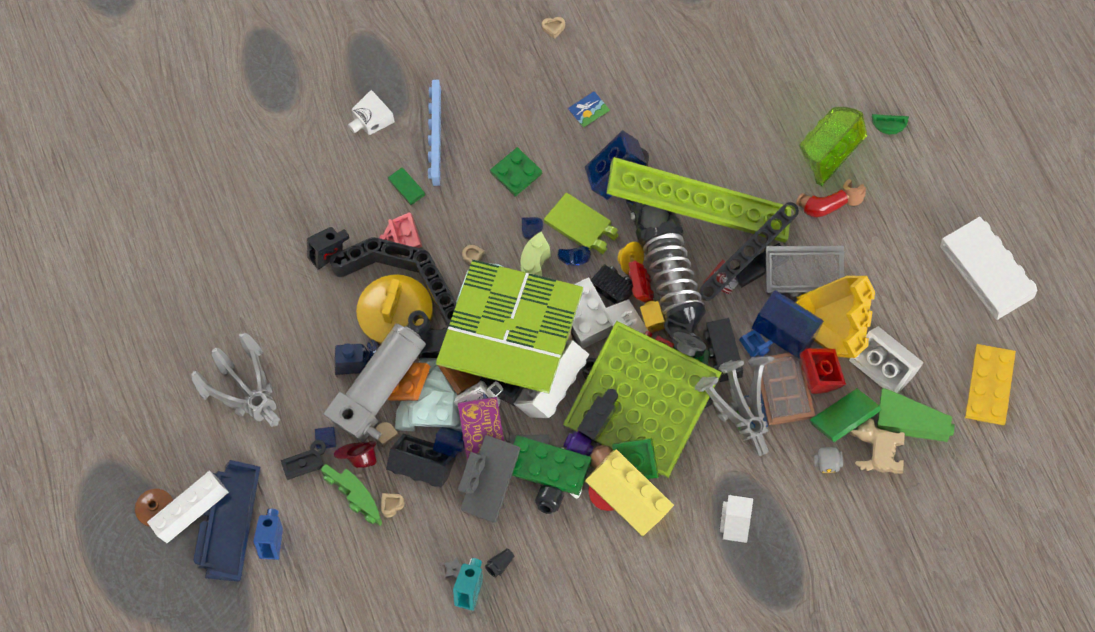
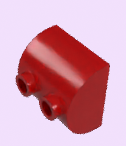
[800,348,846,394]

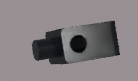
[307,227,350,270]

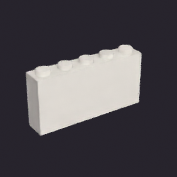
[940,217,1037,320]

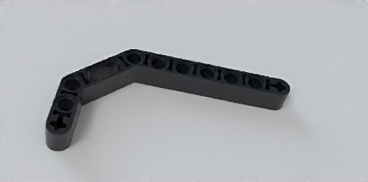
[330,237,457,327]

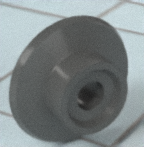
[674,332,706,356]

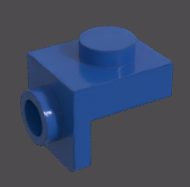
[739,329,773,357]

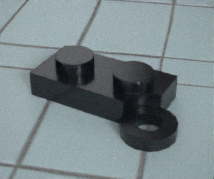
[280,440,326,480]

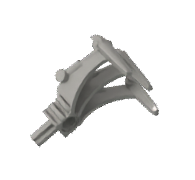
[191,333,280,427]
[695,356,774,456]

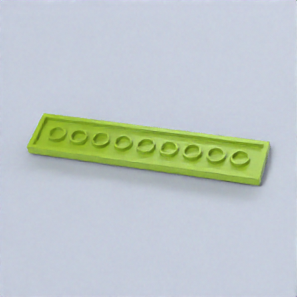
[607,157,792,243]

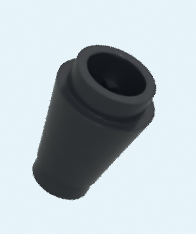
[485,548,515,578]

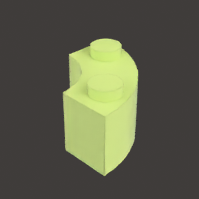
[520,232,551,276]

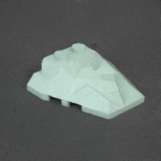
[395,358,462,433]

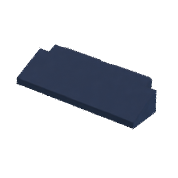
[193,460,260,581]

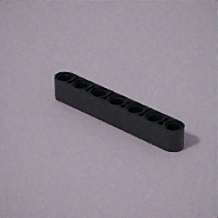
[699,202,799,301]

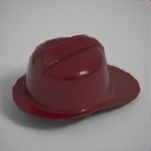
[334,441,377,468]

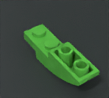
[321,464,382,526]

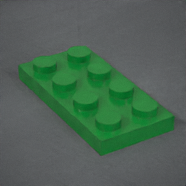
[512,435,592,496]

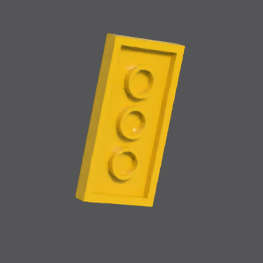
[965,344,1016,425]

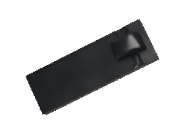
[733,243,790,288]

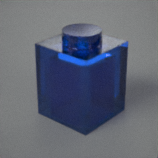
[433,427,465,458]

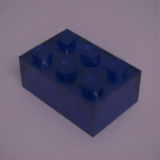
[585,130,646,200]

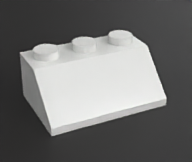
[849,326,924,393]

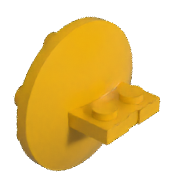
[356,275,433,345]

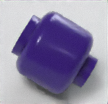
[563,431,594,456]

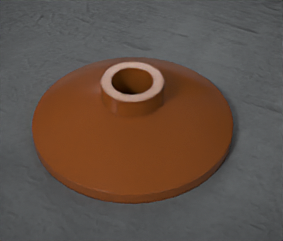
[135,489,173,527]

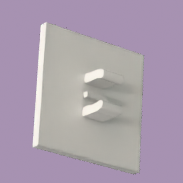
[603,299,648,334]

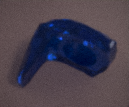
[557,246,591,266]

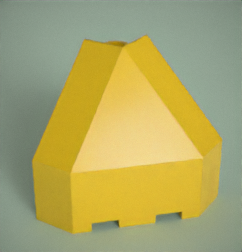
[789,276,875,358]

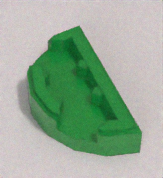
[871,114,909,135]

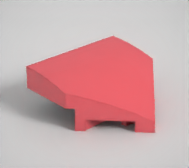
[380,212,422,248]

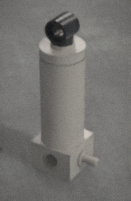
[324,310,431,442]

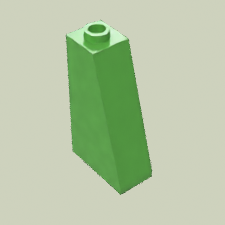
[877,388,955,442]

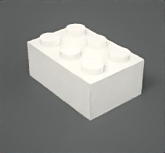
[571,277,613,349]

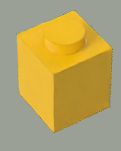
[640,301,665,333]

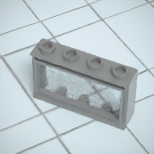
[765,246,844,297]

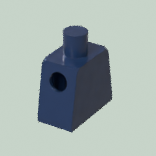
[334,343,371,375]

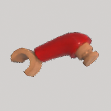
[796,179,866,218]

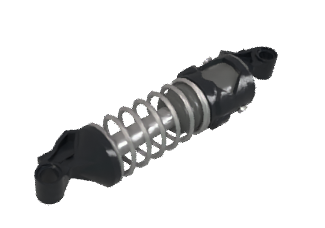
[626,165,706,358]

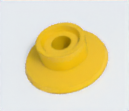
[618,242,644,275]

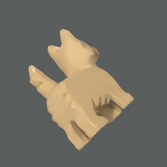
[850,418,905,474]

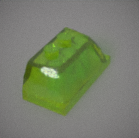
[799,107,867,186]

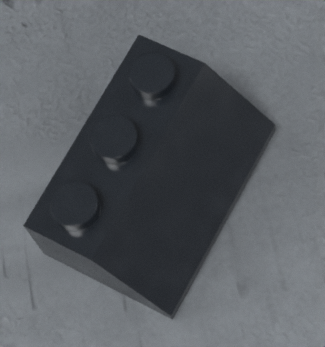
[386,433,458,487]

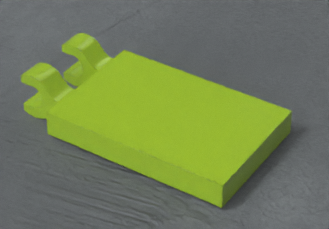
[544,192,619,255]

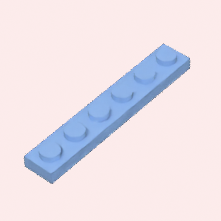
[428,80,441,186]

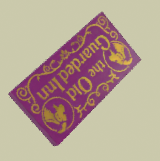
[458,396,504,461]

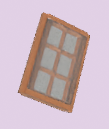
[761,351,815,425]

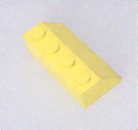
[585,450,674,536]

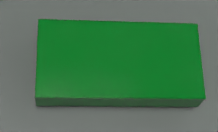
[388,167,425,206]

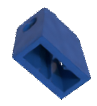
[253,509,283,560]

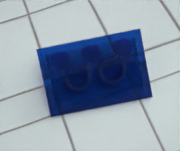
[752,290,824,359]

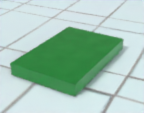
[810,388,881,443]

